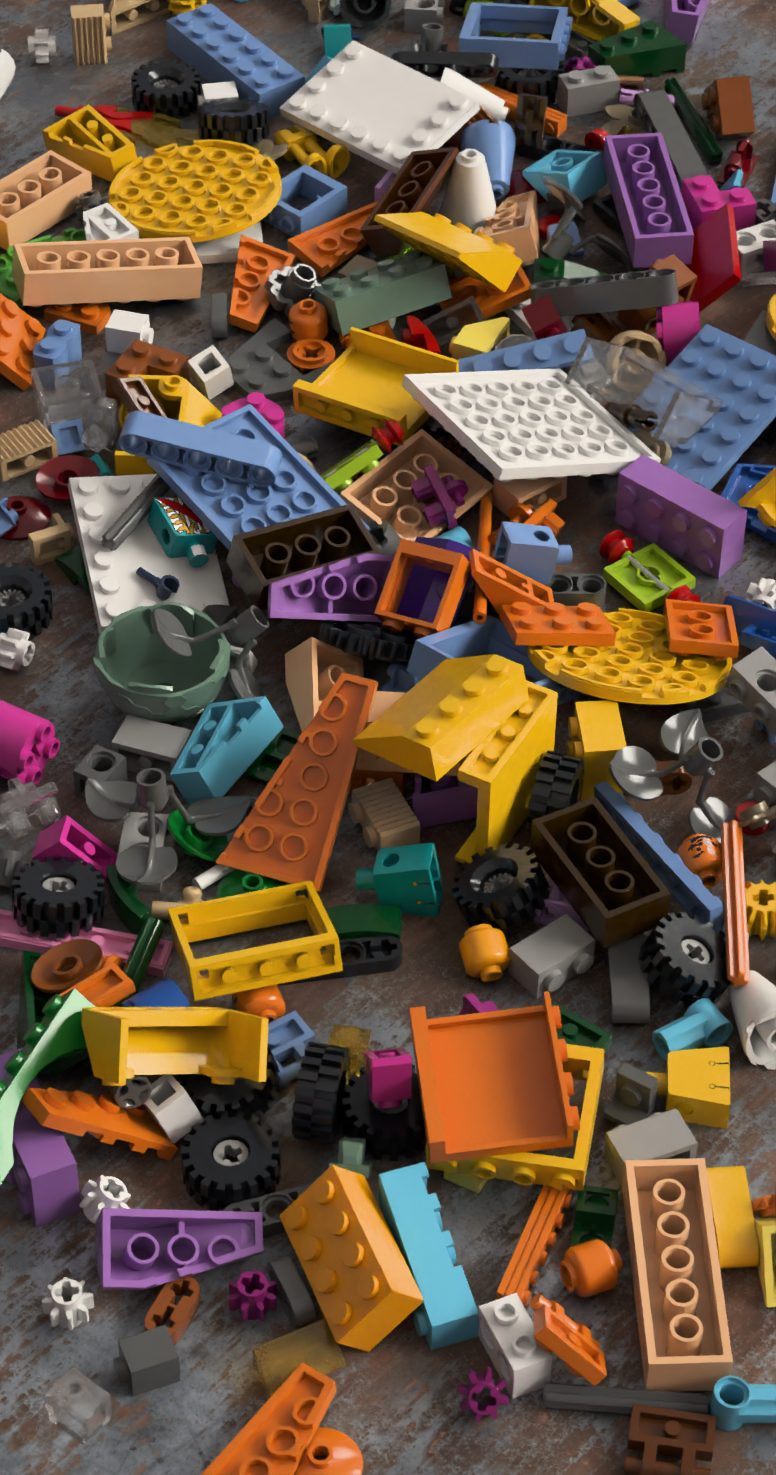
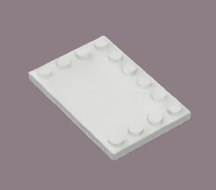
[279,40,480,175]
[68,474,229,634]

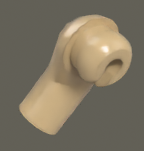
[151,886,203,920]

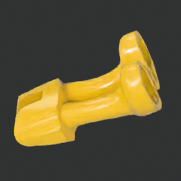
[274,124,350,179]

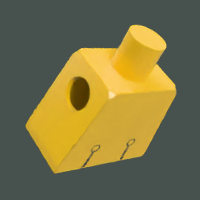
[646,1047,731,1129]

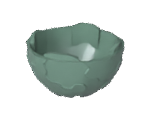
[93,602,231,724]

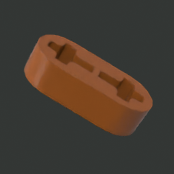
[144,1276,201,1345]

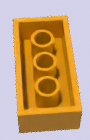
[279,1165,424,1352]

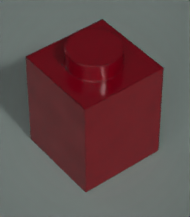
[521,295,568,340]

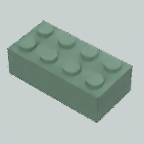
[313,250,452,336]

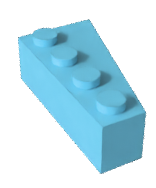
[379,1162,479,1350]

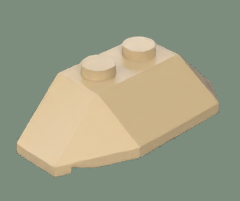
[108,0,172,35]

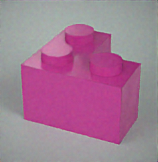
[681,175,757,231]

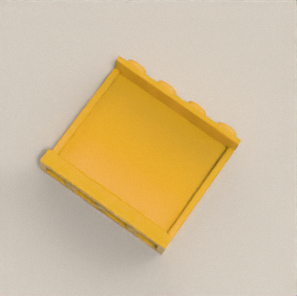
[292,327,459,446]
[455,680,558,864]

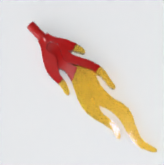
[54,105,204,148]

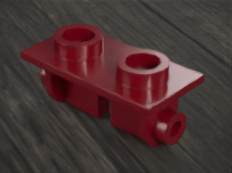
[716,139,759,188]

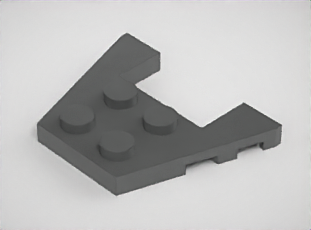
[226,318,331,402]

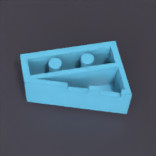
[170,696,284,805]

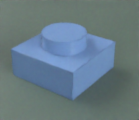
[49,418,89,457]

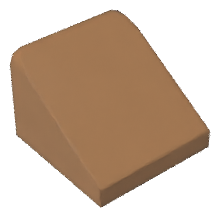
[617,75,644,94]

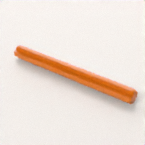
[720,820,750,987]

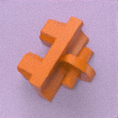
[508,498,565,537]

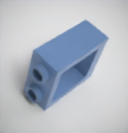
[262,164,348,237]

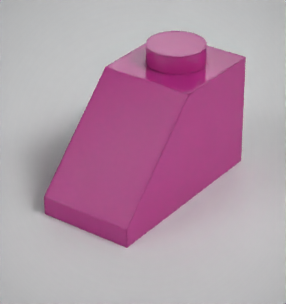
[31,815,118,884]
[364,1047,412,1108]

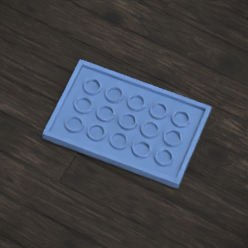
[627,324,776,490]
[146,404,371,550]

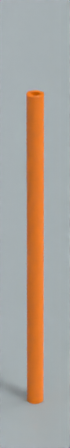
[473,481,493,624]

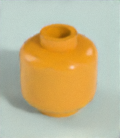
[459,924,511,982]

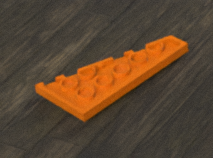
[215,672,379,892]

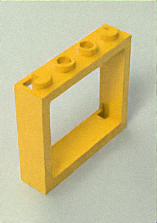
[167,880,343,1001]
[425,1044,604,1191]

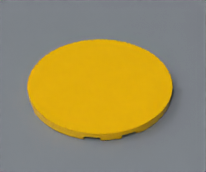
[108,139,282,243]
[527,608,732,705]

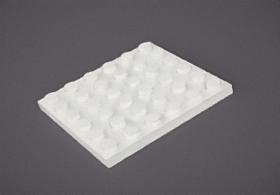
[401,368,661,482]

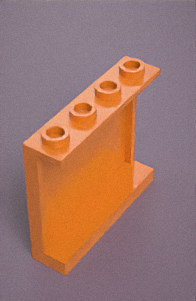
[409,991,580,1164]

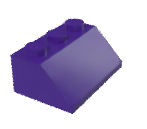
[382,537,480,640]

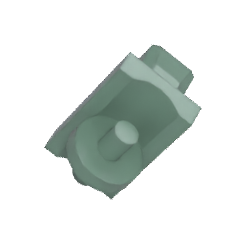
[329,1137,373,1178]

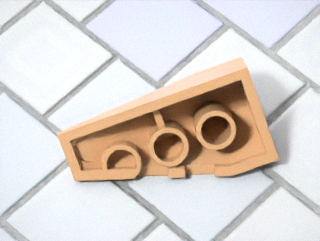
[474,190,540,267]
[285,637,364,732]

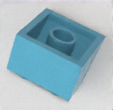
[522,149,607,208]

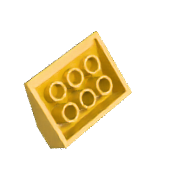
[374,212,523,293]
[353,654,529,782]

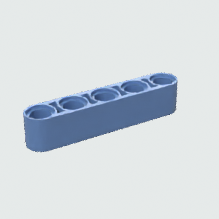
[118,411,282,487]

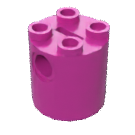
[0,700,60,787]

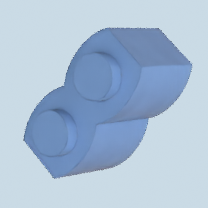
[33,319,82,388]

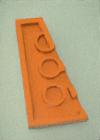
[288,200,379,277]
[227,235,296,333]
[21,1087,178,1160]
[201,1362,337,1475]

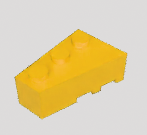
[42,104,137,182]

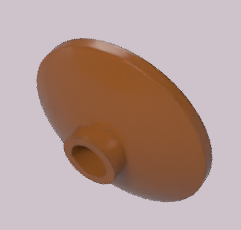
[31,939,103,993]

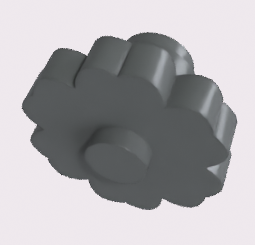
[264,264,321,317]

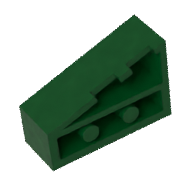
[588,20,687,78]

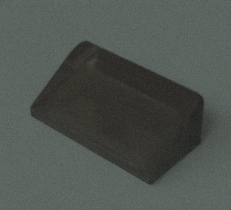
[422,296,486,347]

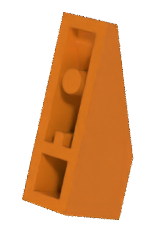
[469,548,554,616]

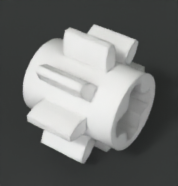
[28,29,57,63]
[745,578,776,610]
[0,628,35,671]
[79,1175,131,1223]
[42,1277,94,1330]

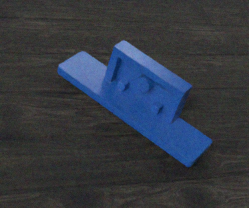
[723,595,776,657]

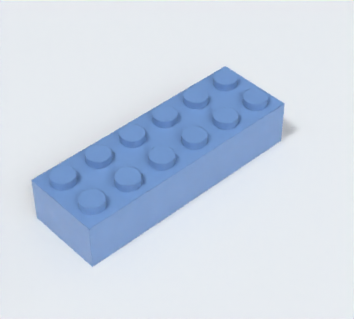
[166,3,305,119]

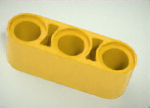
[706,1166,759,1269]

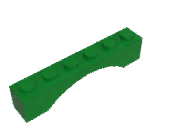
[0,988,96,1185]

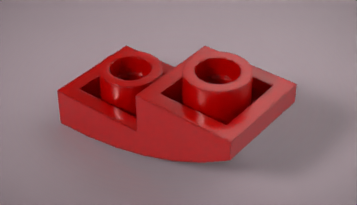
[401,315,441,355]

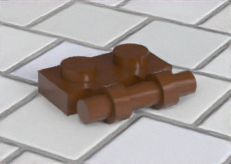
[624,1403,717,1475]

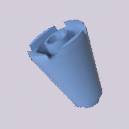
[460,119,516,200]

